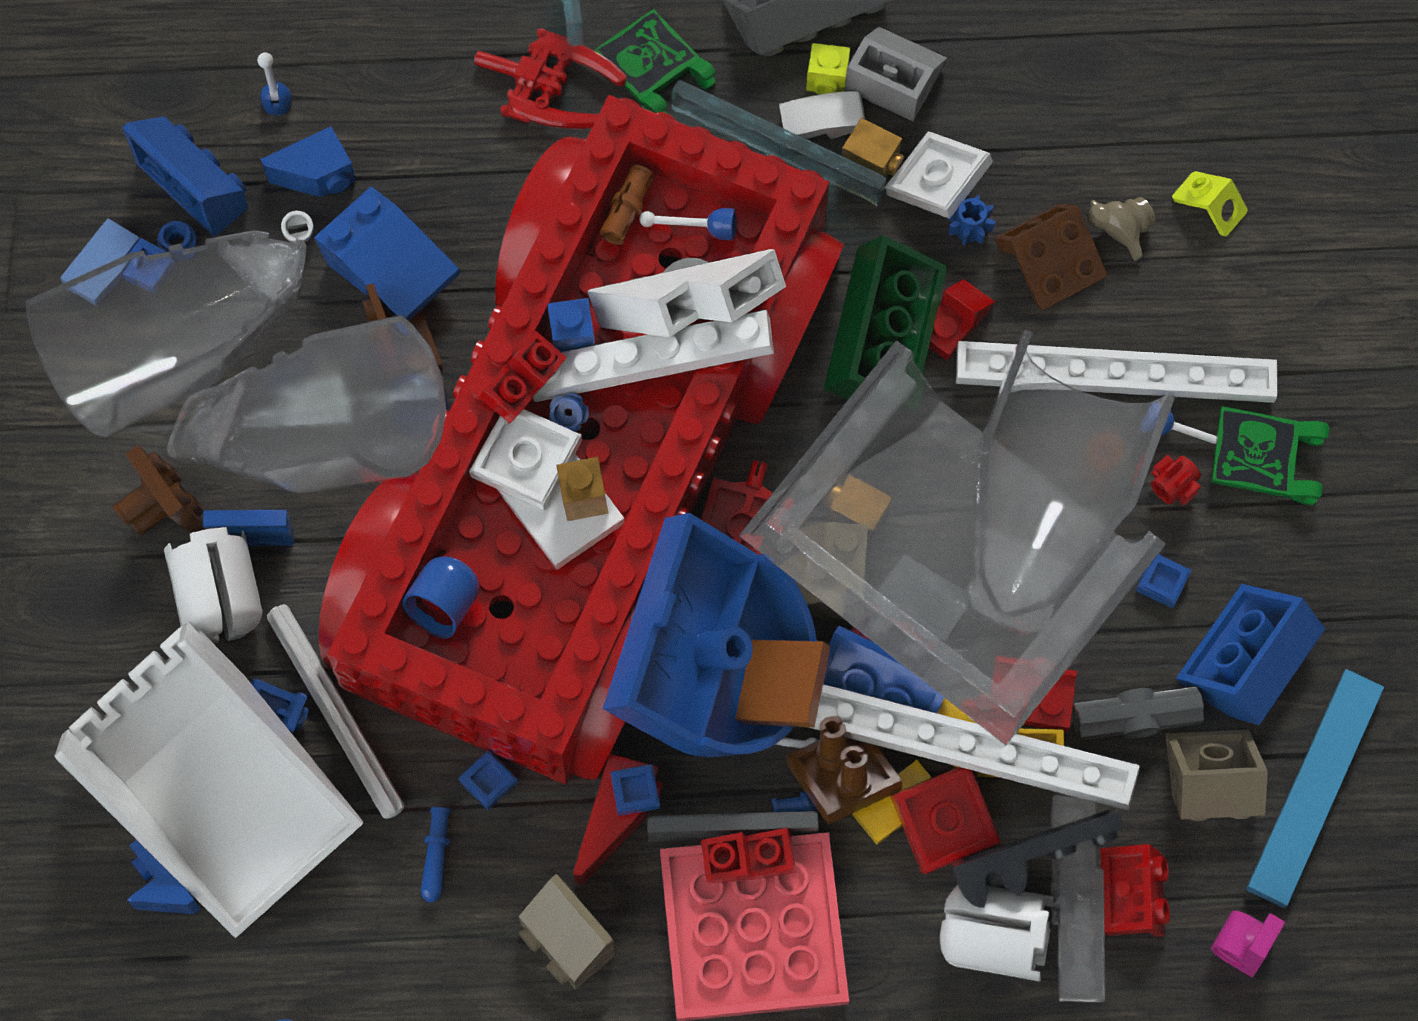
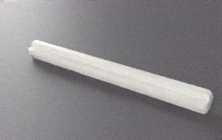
[267,604,404,819]

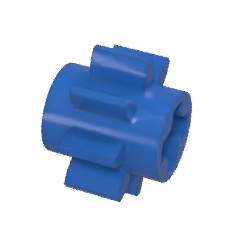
[946,195,996,245]

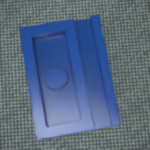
[203,510,294,546]

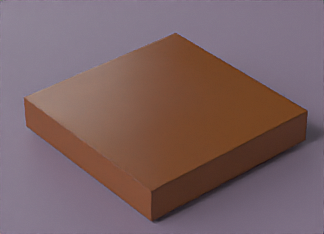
[735,640,831,727]

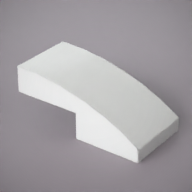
[779,91,865,144]

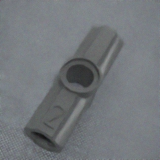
[1072,686,1204,741]

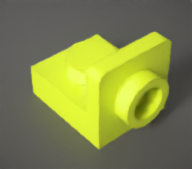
[806,43,850,95]

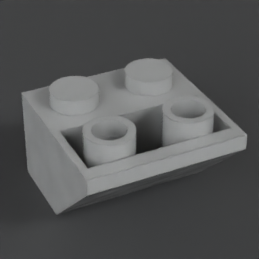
[845,27,947,121]

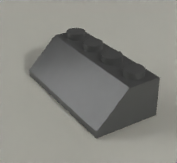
[723,0,892,56]

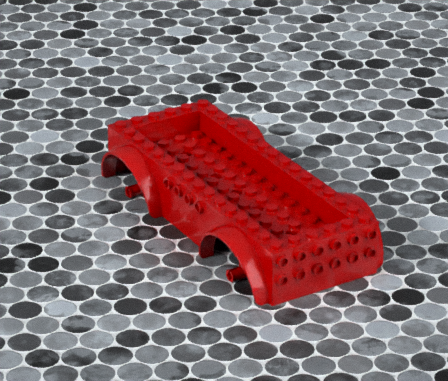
[319,95,844,785]

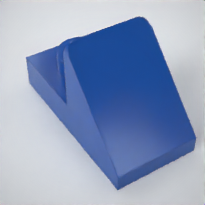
[127,840,201,914]

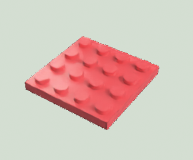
[660,832,849,1021]

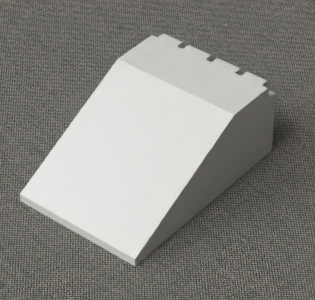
[55,622,363,938]

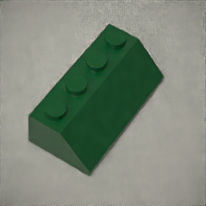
[823,235,947,410]

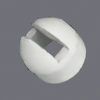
[281,211,314,244]

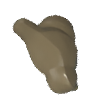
[1087,197,1155,261]

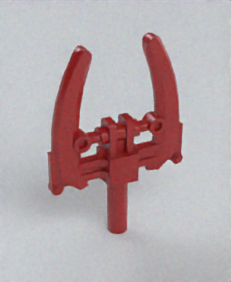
[474,28,627,129]

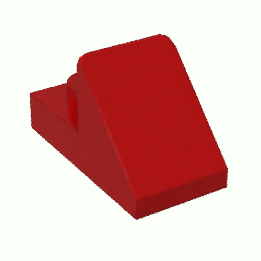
[929,279,995,361]

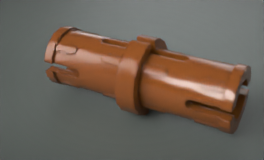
[600,165,655,245]

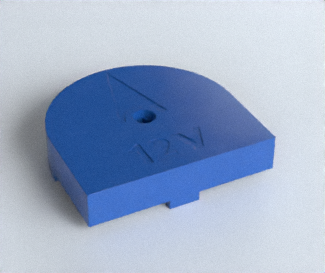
[603,513,816,757]

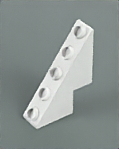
[587,249,786,337]

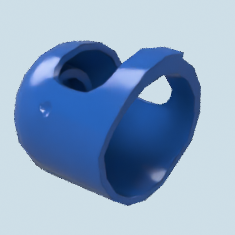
[402,556,480,639]

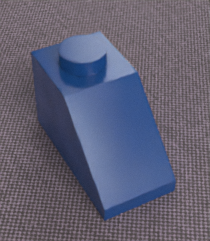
[261,126,356,197]

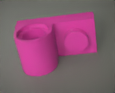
[1211,910,1285,978]

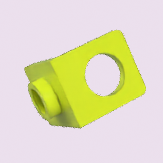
[1172,171,1248,236]

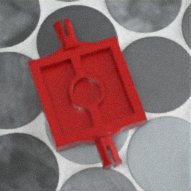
[701,461,792,560]

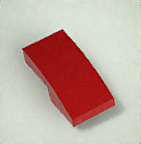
[478,330,567,424]
[701,828,796,883]

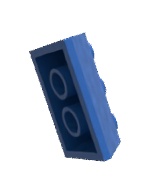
[122,116,249,238]
[1176,584,1325,725]

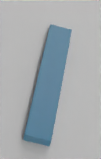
[1245,669,1384,908]

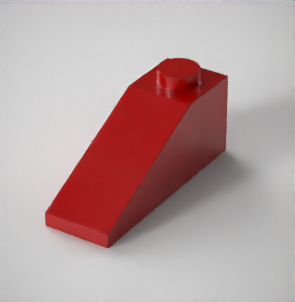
[573,754,664,885]

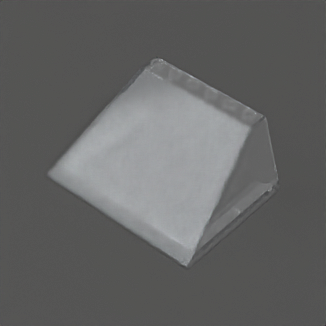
[739,340,1166,746]

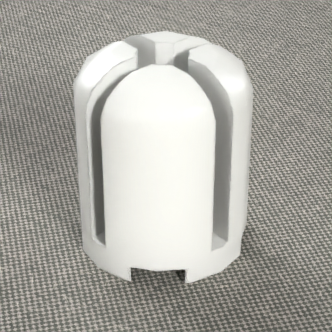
[164,527,263,643]
[940,885,1054,981]

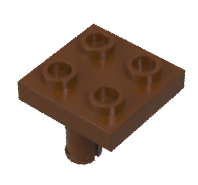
[112,445,206,536]
[786,716,902,825]

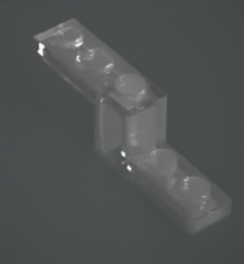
[1051,796,1105,1002]

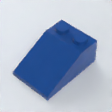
[314,186,461,325]

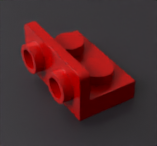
[1100,844,1170,937]

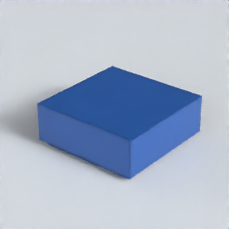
[1136,552,1191,609]
[458,750,518,811]
[610,764,660,816]

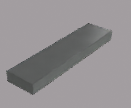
[647,811,818,842]

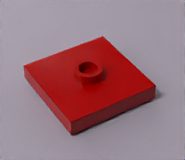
[890,766,1001,874]

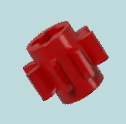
[1151,455,1201,506]

